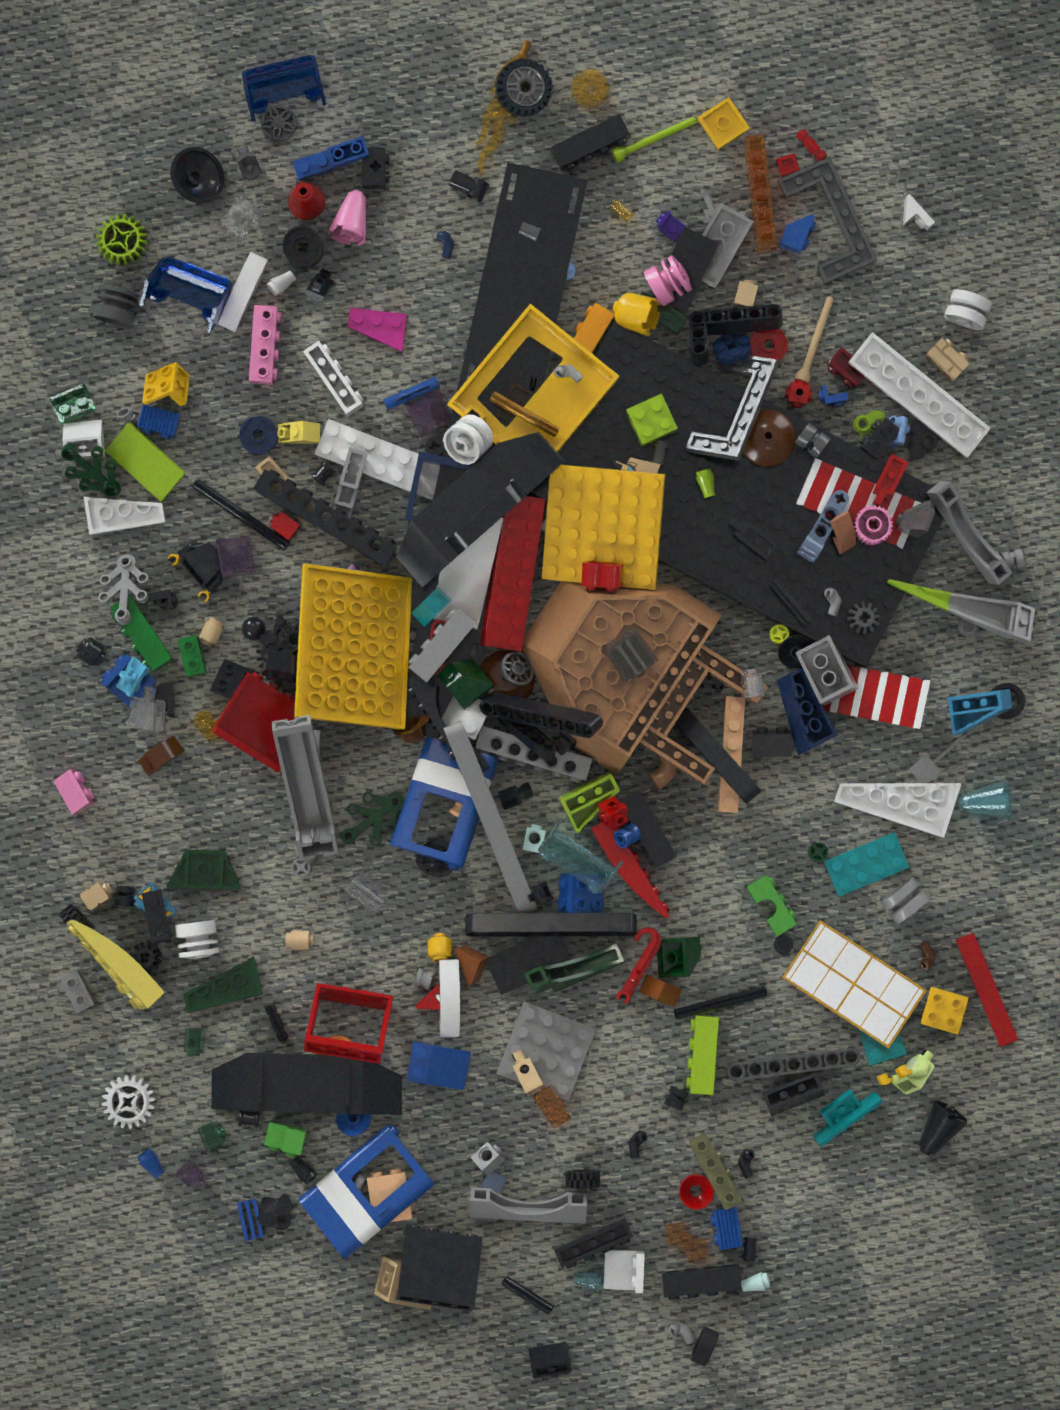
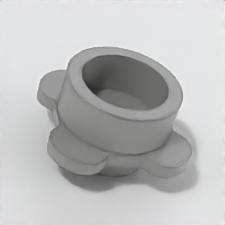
[116,407,136,426]

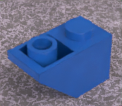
[779,214,816,254]

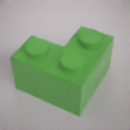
[264,1121,308,1158]

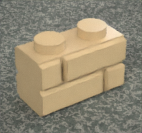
[925,338,970,382]
[80,883,114,910]

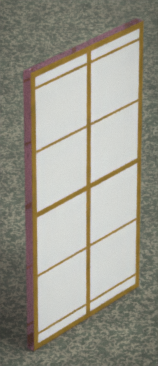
[782,920,927,1049]

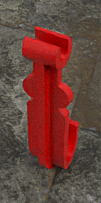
[616,927,661,1004]

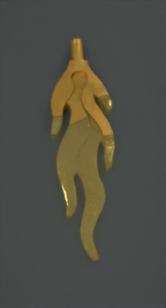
[476,40,531,175]

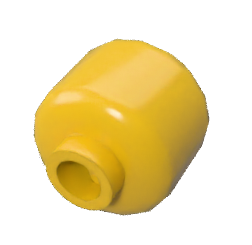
[427,933,453,963]

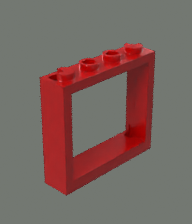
[304,983,393,1064]

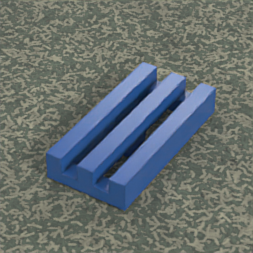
[237,1199,264,1241]

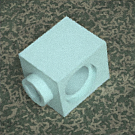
[523,824,546,854]

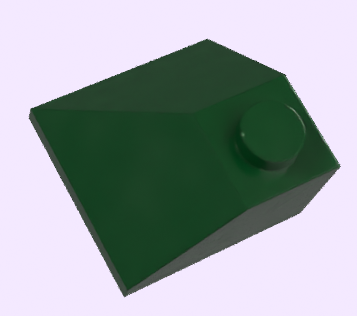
[436,659,494,709]
[657,936,701,978]

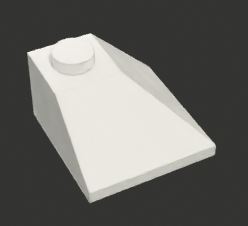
[442,696,486,740]

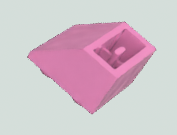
[53,769,95,815]

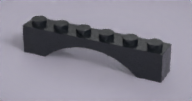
[408,676,490,774]

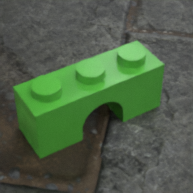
[746,875,797,936]

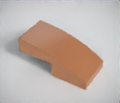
[830,512,856,554]

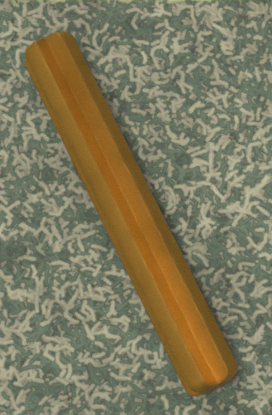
[490,392,559,437]

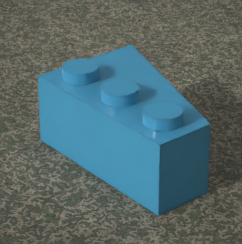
[948,689,1012,736]

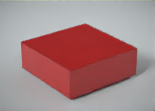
[776,153,800,178]

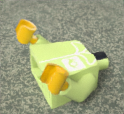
[877,1050,935,1095]

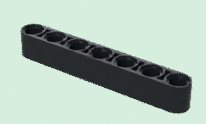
[479,692,603,738]
[675,707,761,804]

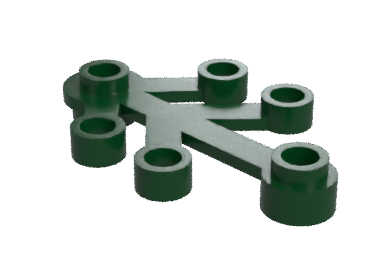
[61,443,121,498]
[341,792,405,846]

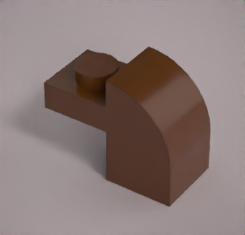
[138,736,184,776]

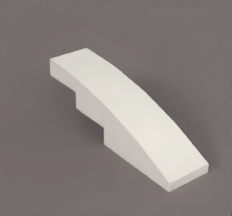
[218,252,268,332]

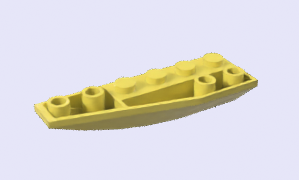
[66,919,165,1009]

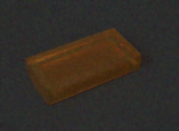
[533,1086,571,1128]

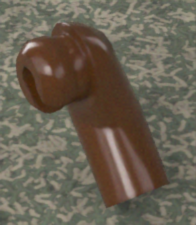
[919,941,936,971]

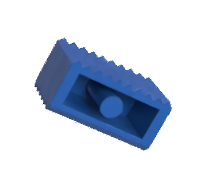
[137,405,182,440]
[710,1206,743,1250]

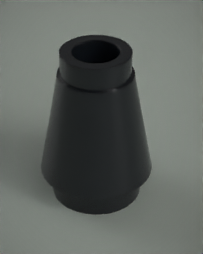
[289,1156,318,1185]

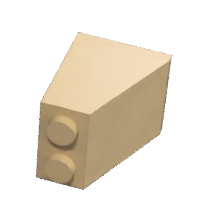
[374,1256,431,1310]

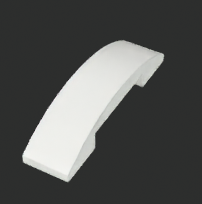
[439,959,460,1037]

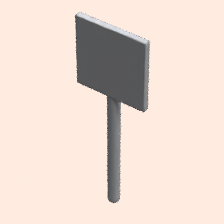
[909,734,966,783]

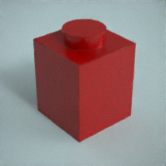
[270,511,301,542]

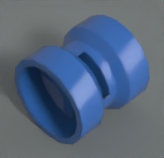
[614,823,641,849]

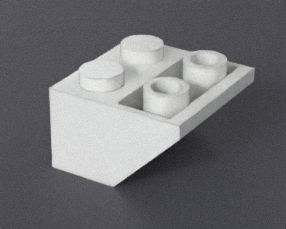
[63,420,106,462]

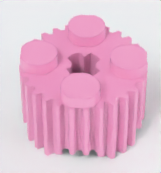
[853,505,893,546]

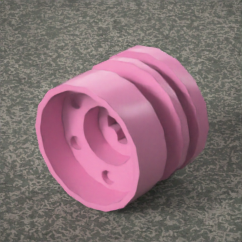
[644,255,692,306]

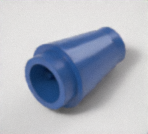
[137,1149,164,1178]

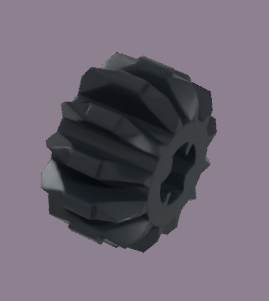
[130,942,162,974]

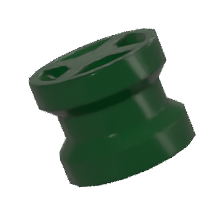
[808,842,828,861]

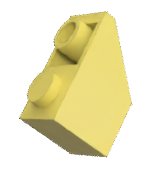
[277,421,320,444]

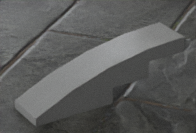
[330,448,368,529]

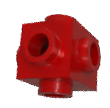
[784,380,813,409]
[597,796,629,830]

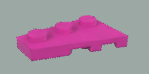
[348,308,407,353]

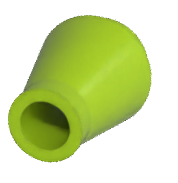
[695,468,715,498]

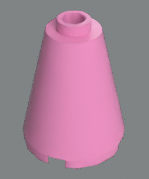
[328,190,366,246]

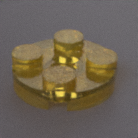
[571,69,609,108]

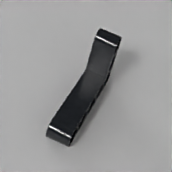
[689,304,783,366]

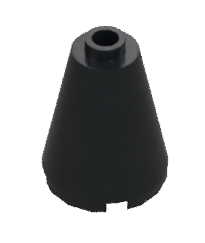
[919,1100,968,1156]

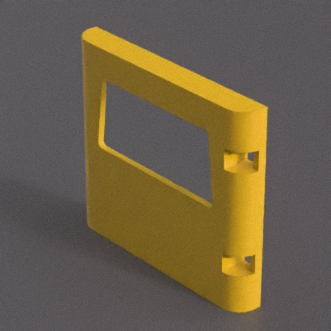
[447,304,619,453]

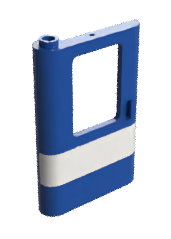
[390,737,498,871]
[298,1124,435,1259]

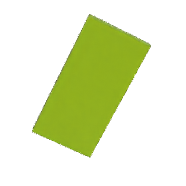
[105,422,186,502]

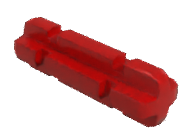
[796,129,827,162]

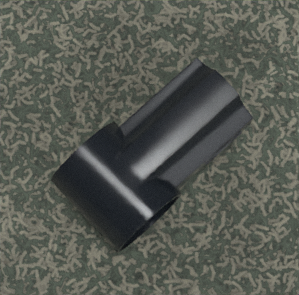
[449,170,490,202]

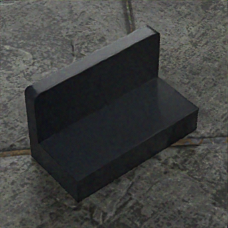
[529,1342,572,1379]

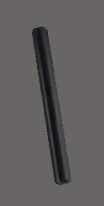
[192,479,290,550]

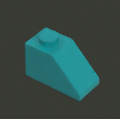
[411,587,452,627]

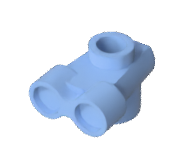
[888,416,910,447]

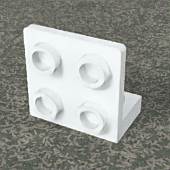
[604,1250,645,1293]

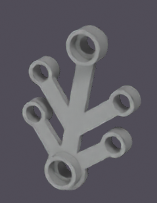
[98,554,150,625]

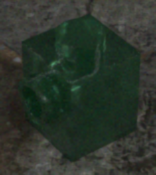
[184,1028,206,1056]
[197,1120,227,1152]

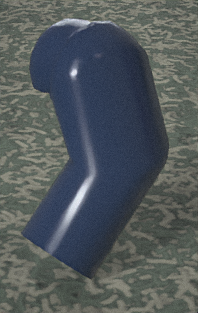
[436,231,454,259]

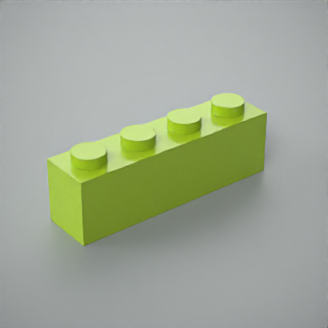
[686,1015,719,1095]

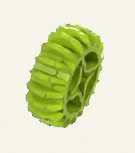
[96,214,148,266]

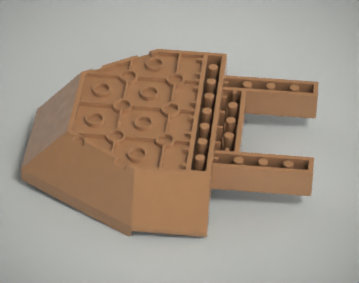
[522,581,768,785]

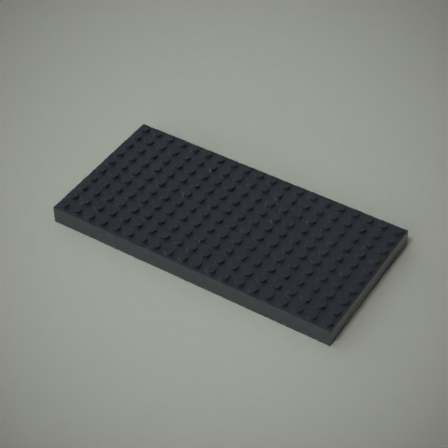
[528,321,944,668]

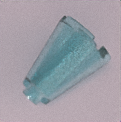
[959,780,1012,819]

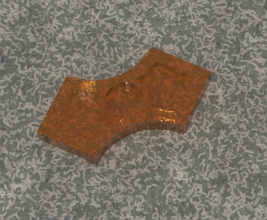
[664,1222,708,1261]

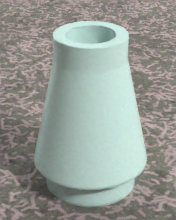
[741,1272,771,1292]

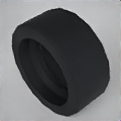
[990,683,1025,720]
[690,1327,719,1366]

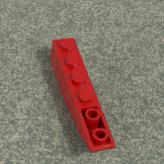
[590,822,670,918]

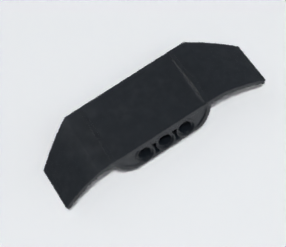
[395,432,565,588]
[211,1053,402,1115]

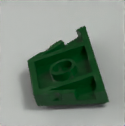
[167,850,241,890]

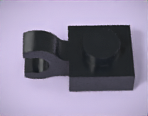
[498,782,533,810]
[527,881,553,904]

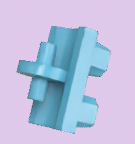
[116,657,150,697]

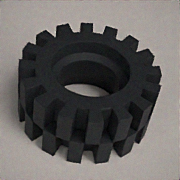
[59,904,94,929]
[565,1169,601,1188]

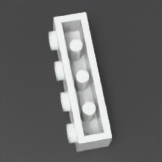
[303,341,363,417]

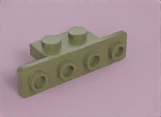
[689,1133,742,1210]

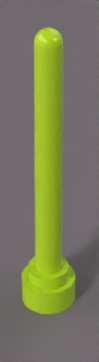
[611,117,697,163]

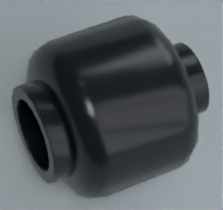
[76,637,106,666]

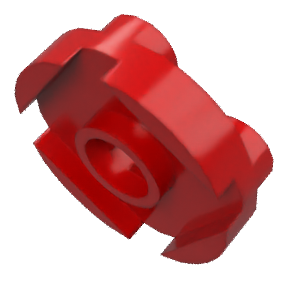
[750,329,788,362]

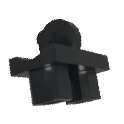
[305,268,334,302]

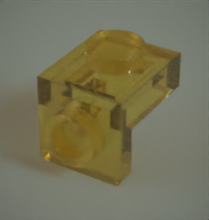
[192,709,218,743]

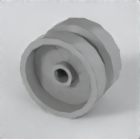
[880,877,930,924]

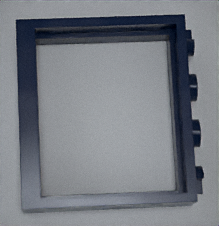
[405,451,475,524]

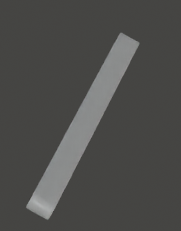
[443,721,538,913]

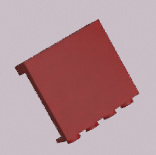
[211,672,295,772]

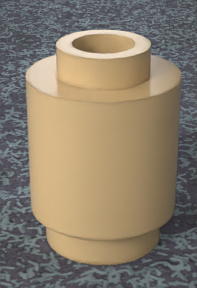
[199,617,224,647]
[285,931,314,950]

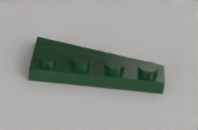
[183,956,263,1014]

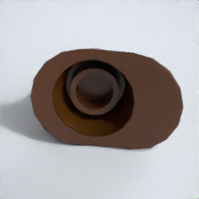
[393,715,430,743]

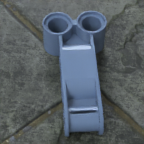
[796,490,849,563]

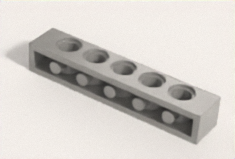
[475,726,592,784]

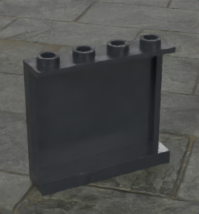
[395,1225,483,1311]

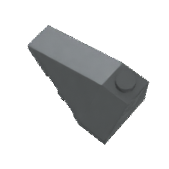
[895,499,935,538]

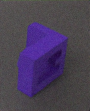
[656,210,686,242]

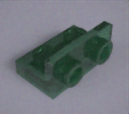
[49,383,96,425]

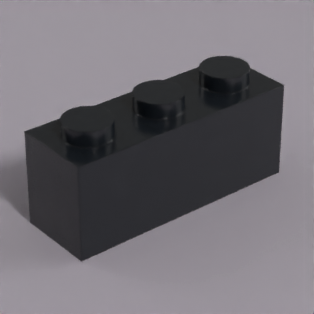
[762,1072,825,1116]

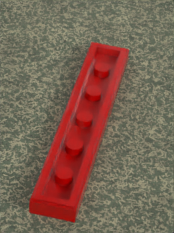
[955,933,1018,1047]

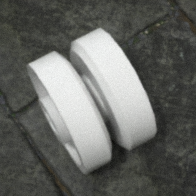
[944,289,993,330]
[443,415,493,465]

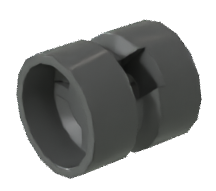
[794,423,831,458]

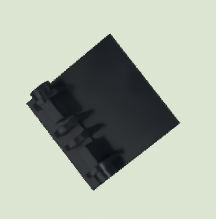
[210,659,260,699]

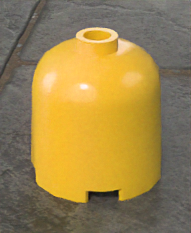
[613,293,661,336]

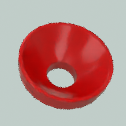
[679,1174,714,1210]

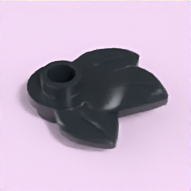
[903,421,938,459]
[257,1194,292,1230]

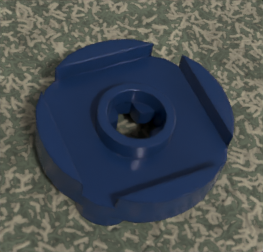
[713,333,751,365]
[239,416,278,455]

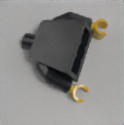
[168,542,229,602]

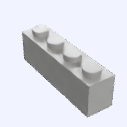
[408,608,476,682]

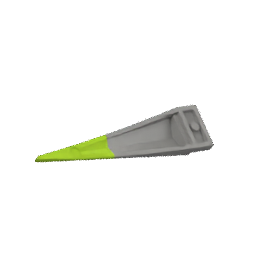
[887,579,1035,644]

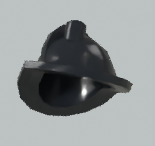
[416,839,453,877]

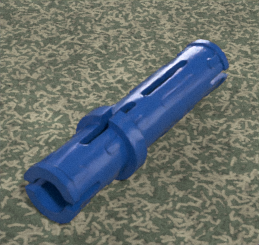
[383,376,440,410]

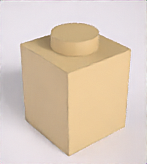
[733,280,758,307]

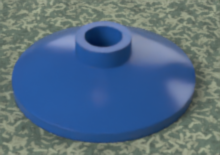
[336,1114,372,1136]

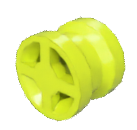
[769,624,789,644]

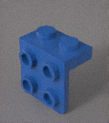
[100,654,156,708]
[557,874,605,913]

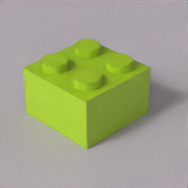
[626,394,678,447]

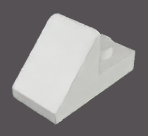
[903,194,935,230]

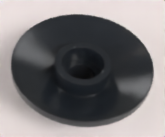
[778,635,814,669]

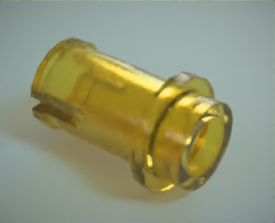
[610,199,635,223]

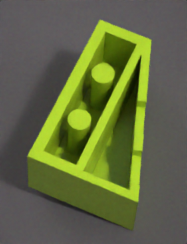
[558,771,620,834]

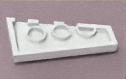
[84,497,166,535]

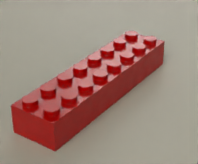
[480,496,545,651]

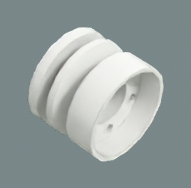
[175,920,219,959]

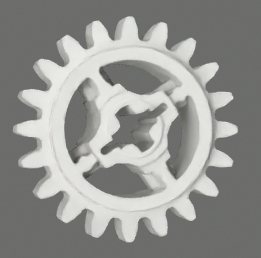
[101,1075,156,1129]

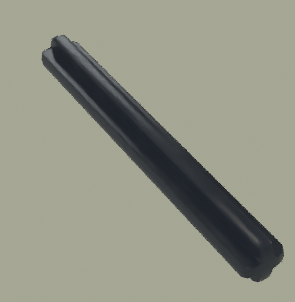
[674,986,767,1019]

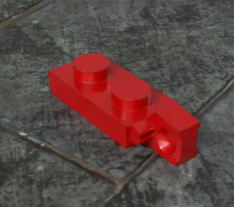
[872,454,909,507]

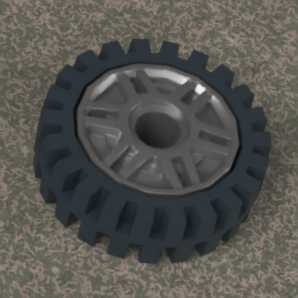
[495,58,553,117]

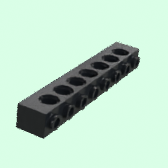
[253,469,398,568]

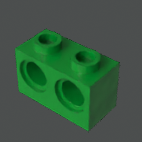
[177,635,207,678]

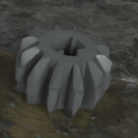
[847,601,881,635]

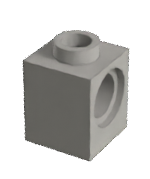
[470,1142,505,1176]

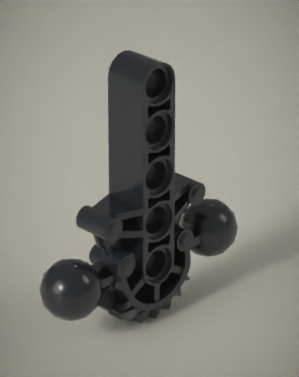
[241,616,299,680]

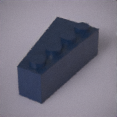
[777,668,838,755]

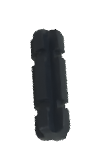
[265,1004,288,1042]

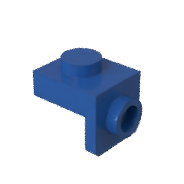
[818,385,848,408]

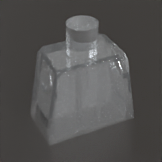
[124,686,165,732]

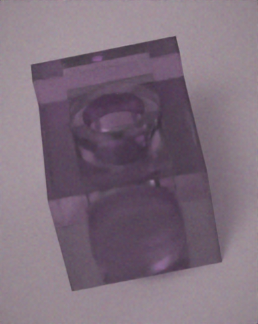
[175,1159,206,1189]

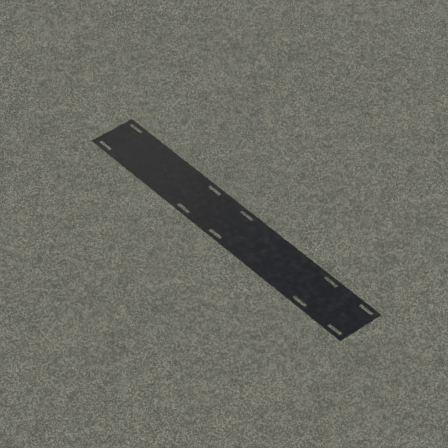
[384,162,588,739]

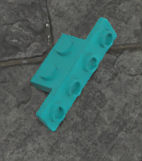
[813,1089,883,1147]

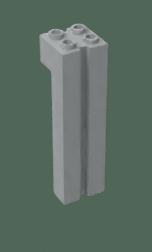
[272,715,339,861]

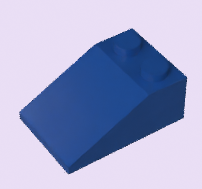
[406,1041,471,1090]

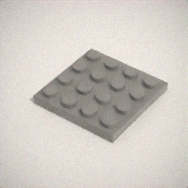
[496,1001,596,1101]

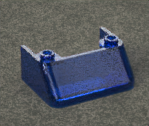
[242,55,327,122]
[139,257,233,333]

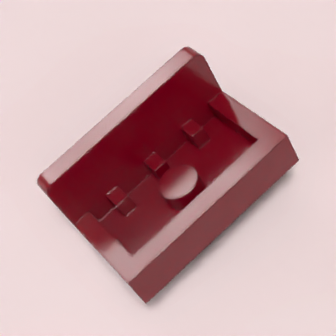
[827,347,866,389]

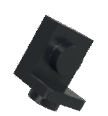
[147,590,177,610]

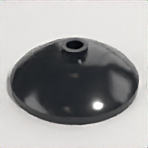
[170,147,224,203]

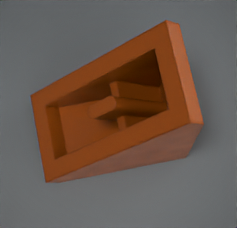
[455,945,489,986]
[639,974,682,1007]

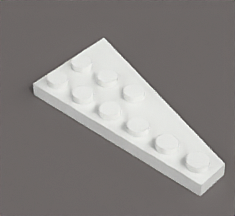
[834,783,962,838]

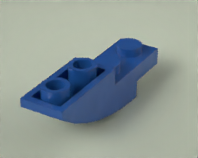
[293,136,369,181]

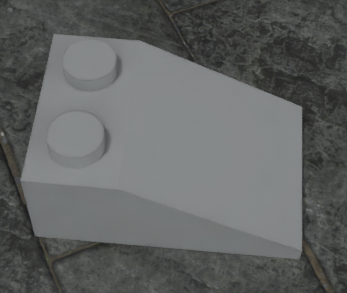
[795,635,859,706]

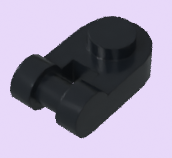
[154,683,175,718]

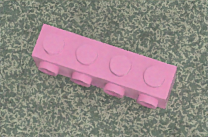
[249,305,282,385]

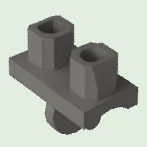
[236,146,262,180]

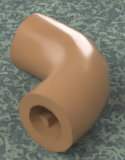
[648,756,678,790]

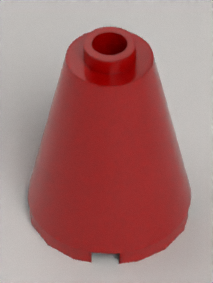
[288,182,325,220]

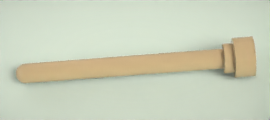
[794,296,833,384]

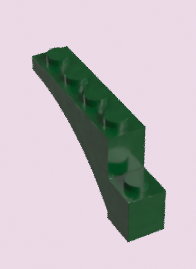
[524,944,625,995]

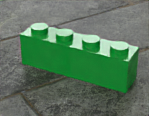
[110,595,174,672]

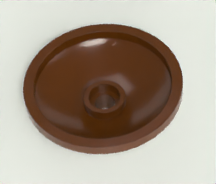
[743,409,796,467]
[480,650,535,699]

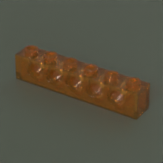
[743,134,777,253]

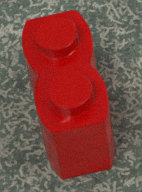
[581,561,623,592]

